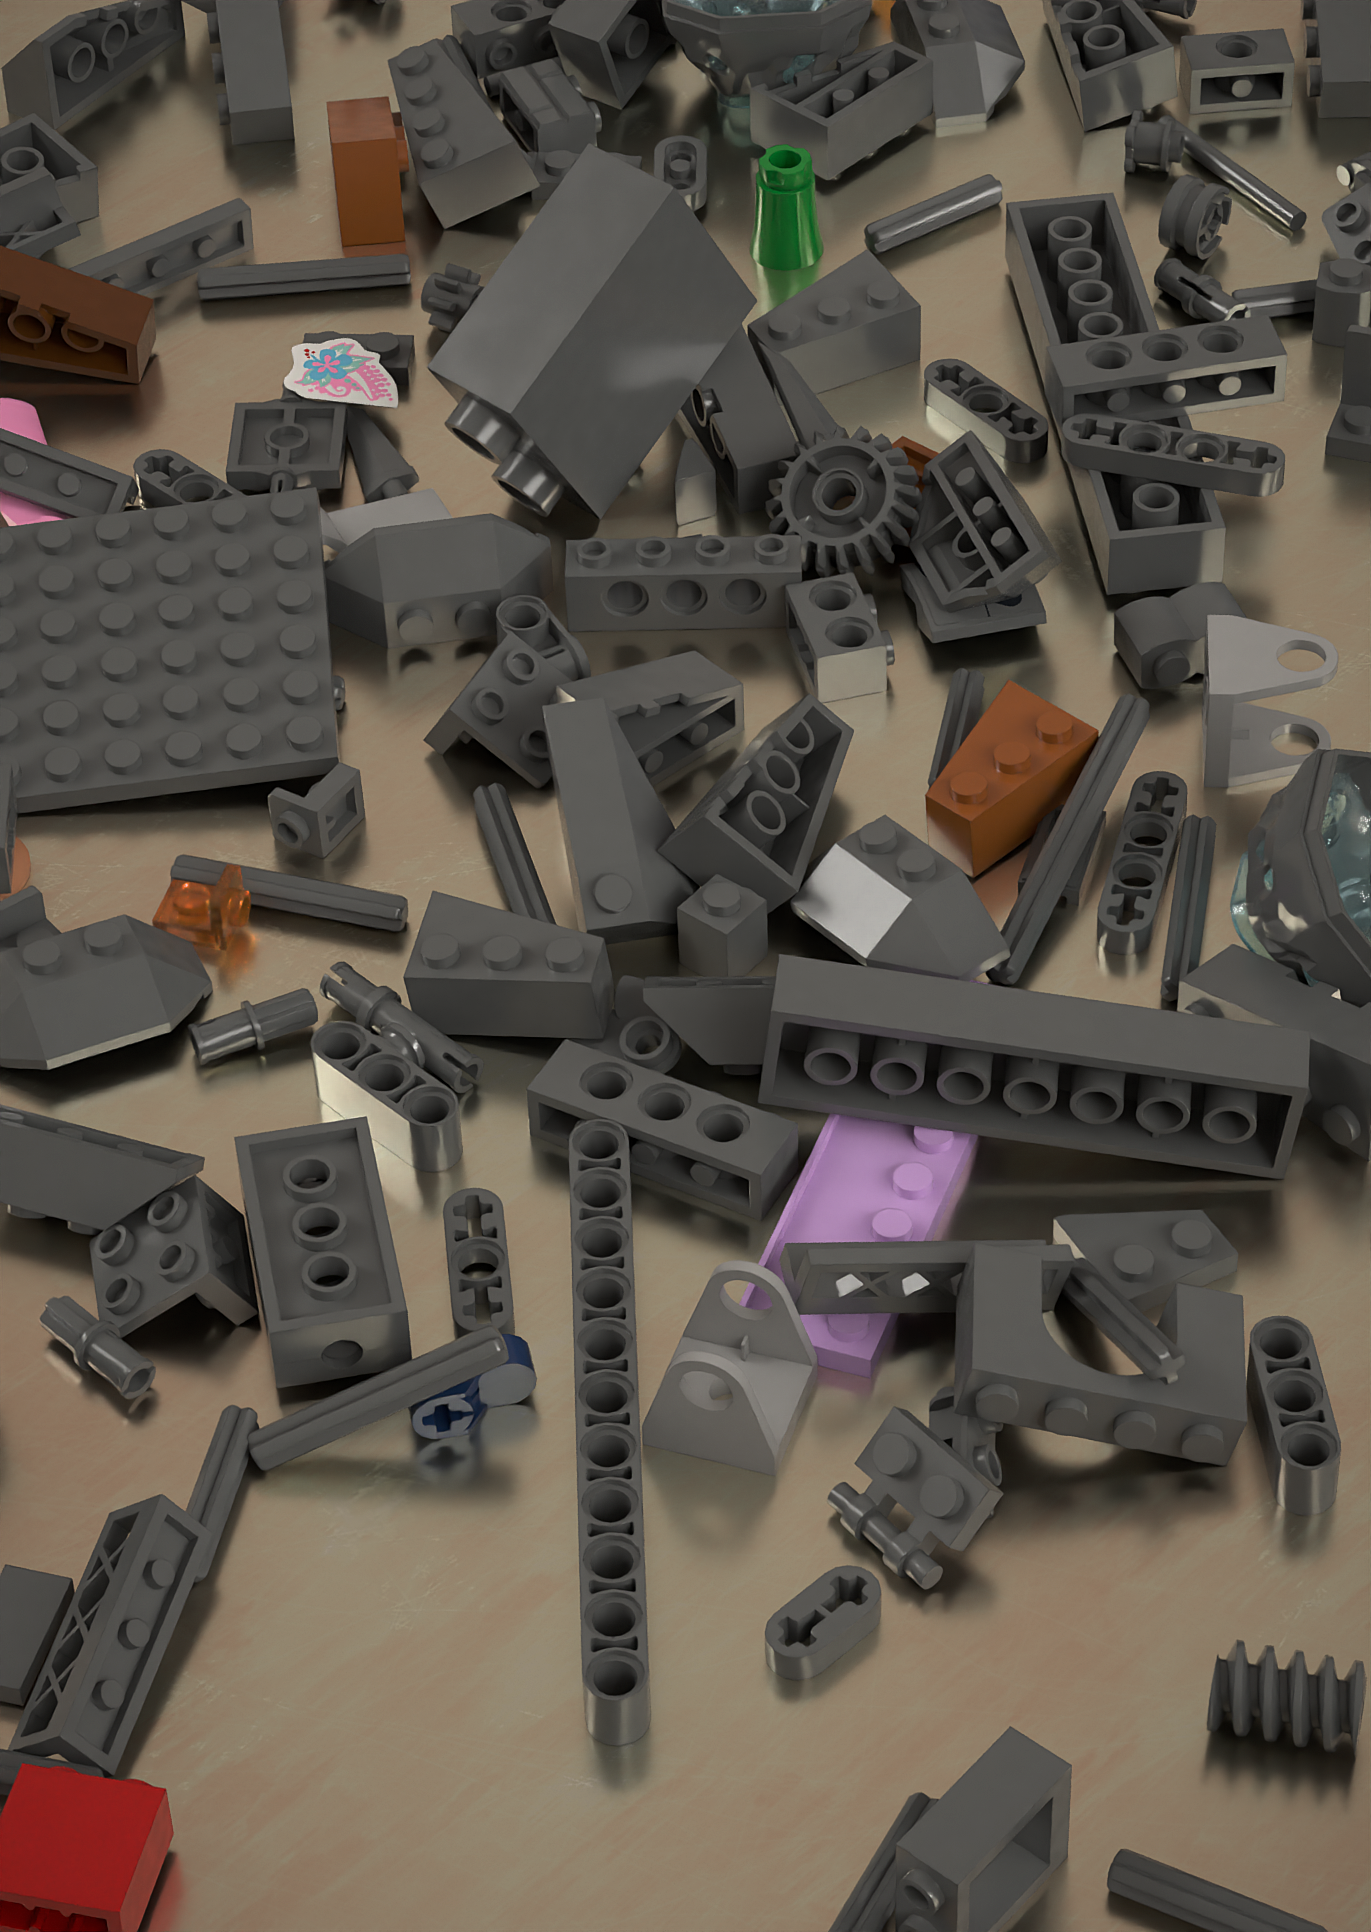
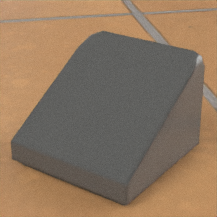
[674,438,717,525]

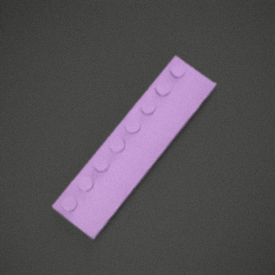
[739,980,997,1379]

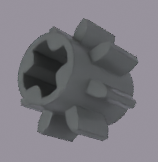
[421,263,484,333]

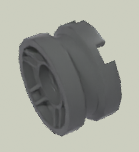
[1158,174,1232,260]

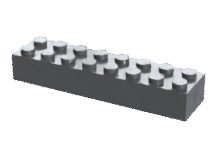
[758,954,1310,1180]

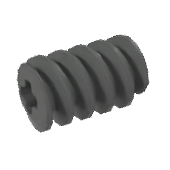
[1207,1640,1367,1756]

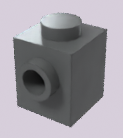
[677,874,768,977]

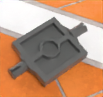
[226,381,348,493]

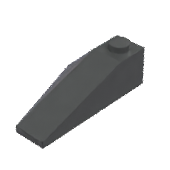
[1,0,185,130]
[541,697,700,945]

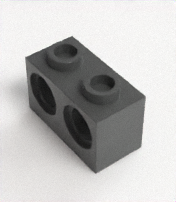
[785,572,895,703]

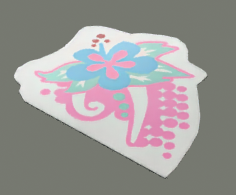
[283,338,398,409]

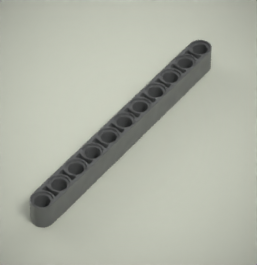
[569,1119,651,1746]

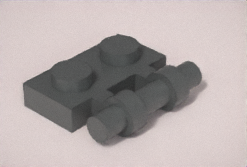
[827,1406,1004,1589]

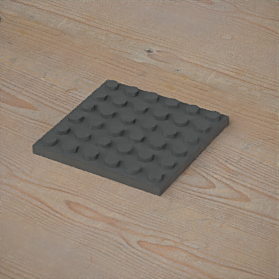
[0,487,340,814]

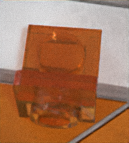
[152,864,251,951]

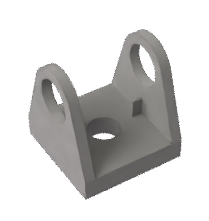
[1202,615,1339,788]
[642,1260,818,1476]

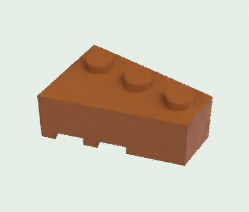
[326,96,409,247]
[925,680,1099,878]

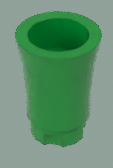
[749,144,824,271]

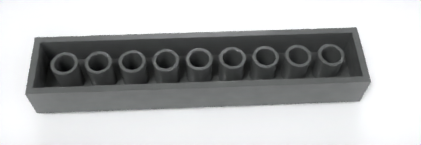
[1005,192,1226,595]

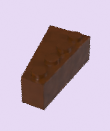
[0,246,156,384]

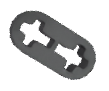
[765,1565,881,1681]

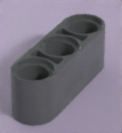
[311,1021,463,1172]
[1246,1316,1341,1516]

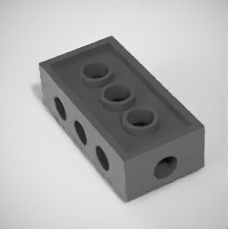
[234,1116,412,1388]

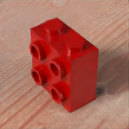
[0,1763,174,1932]

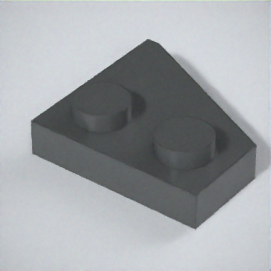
[1053,1210,1238,1312]

